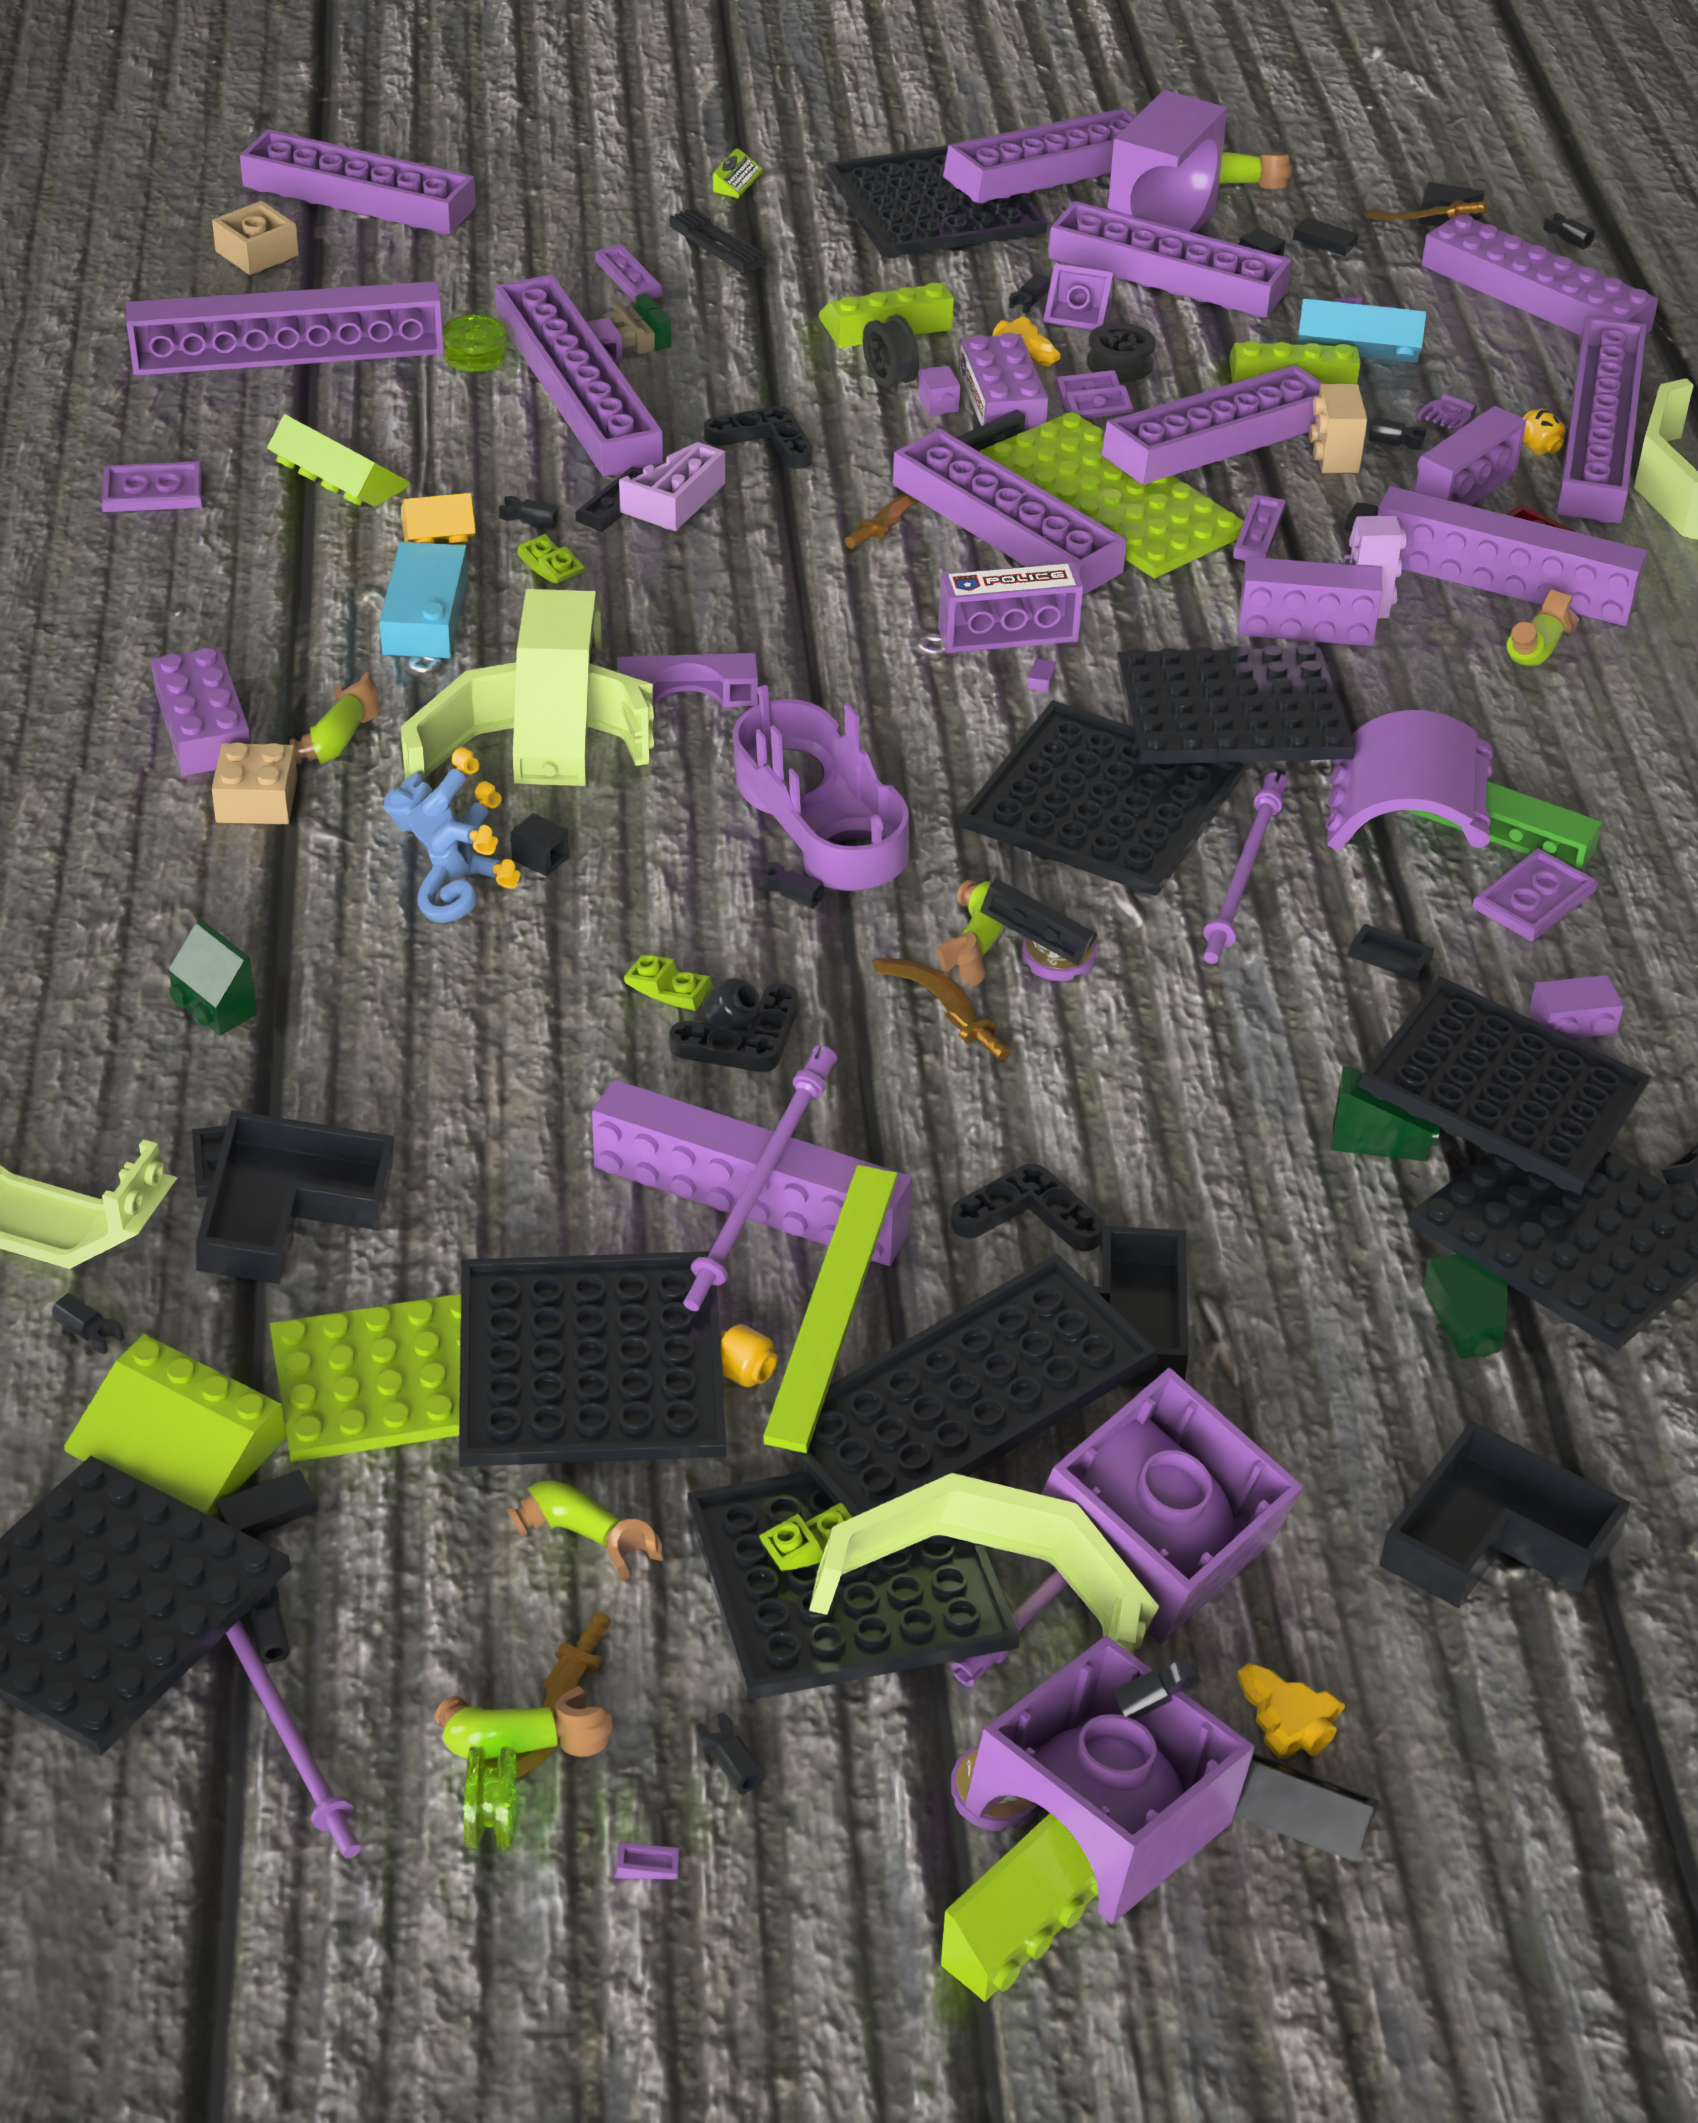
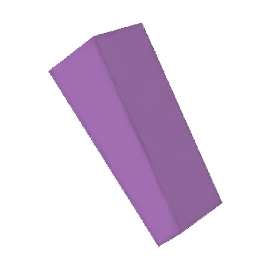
[1027,659,1056,692]
[615,1842,679,1879]

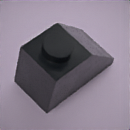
[1419,182,1485,227]

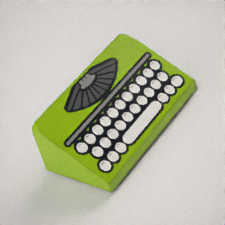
[713,149,762,198]

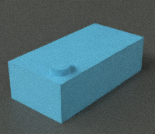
[1297,299,1426,363]
[380,542,468,658]

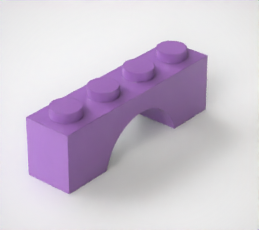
[617,653,758,709]

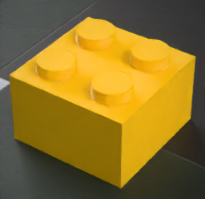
[401,493,475,545]

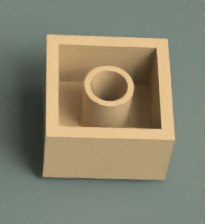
[212,201,299,275]
[1309,384,1367,473]
[212,742,298,824]

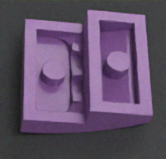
[1054,370,1133,419]

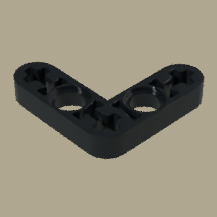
[704,406,813,469]
[669,983,798,1072]
[951,1164,1103,1251]

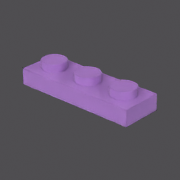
[595,244,662,303]
[1233,494,1286,561]

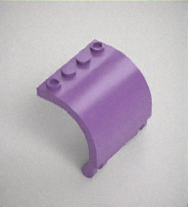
[1326,710,1493,851]

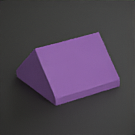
[1043,263,1114,331]

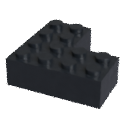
[196,1110,394,1284]
[1091,1226,1189,1387]
[1379,1421,1631,1609]

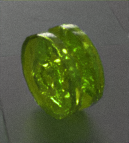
[442,315,507,371]
[464,1745,517,1851]

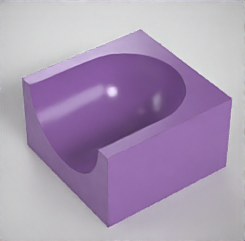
[1108,90,1228,233]
[1041,1368,1304,1645]
[965,1635,1255,1924]

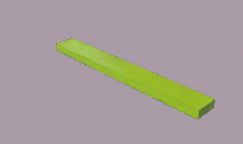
[763,1165,898,1453]

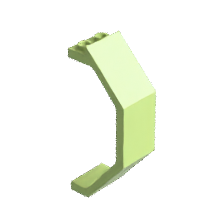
[1634,378,1698,540]
[513,589,603,786]
[401,662,654,779]
[0,1139,178,1269]
[809,1473,1159,1655]

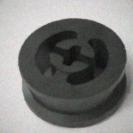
[863,315,919,389]
[1087,323,1156,381]

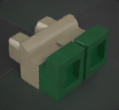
[601,293,671,355]

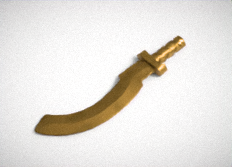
[1362,200,1489,220]
[845,493,920,549]
[872,958,1011,1061]
[466,1612,611,1789]

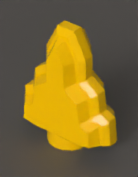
[992,316,1061,367]
[1237,1662,1345,1760]

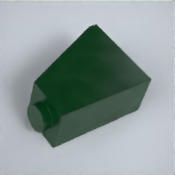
[1332,1066,1440,1161]
[1423,1253,1508,1359]

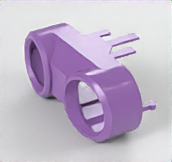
[733,684,910,891]

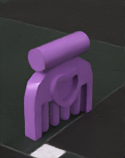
[1417,393,1477,433]

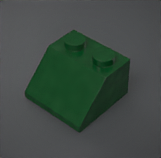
[169,920,257,1036]

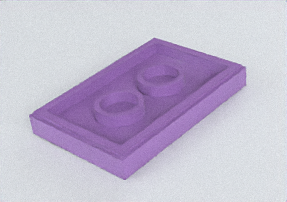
[101,461,203,512]
[1472,848,1598,942]

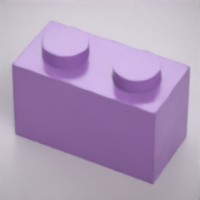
[1529,975,1624,1038]

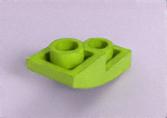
[517,534,585,584]
[624,955,713,1011]
[759,1503,852,1571]

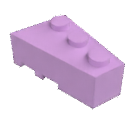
[619,442,725,531]
[1343,516,1406,618]

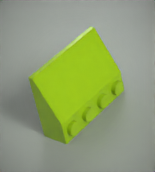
[64,1334,286,1517]

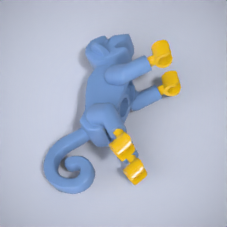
[383,747,521,923]

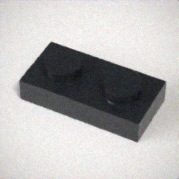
[192,1125,227,1198]

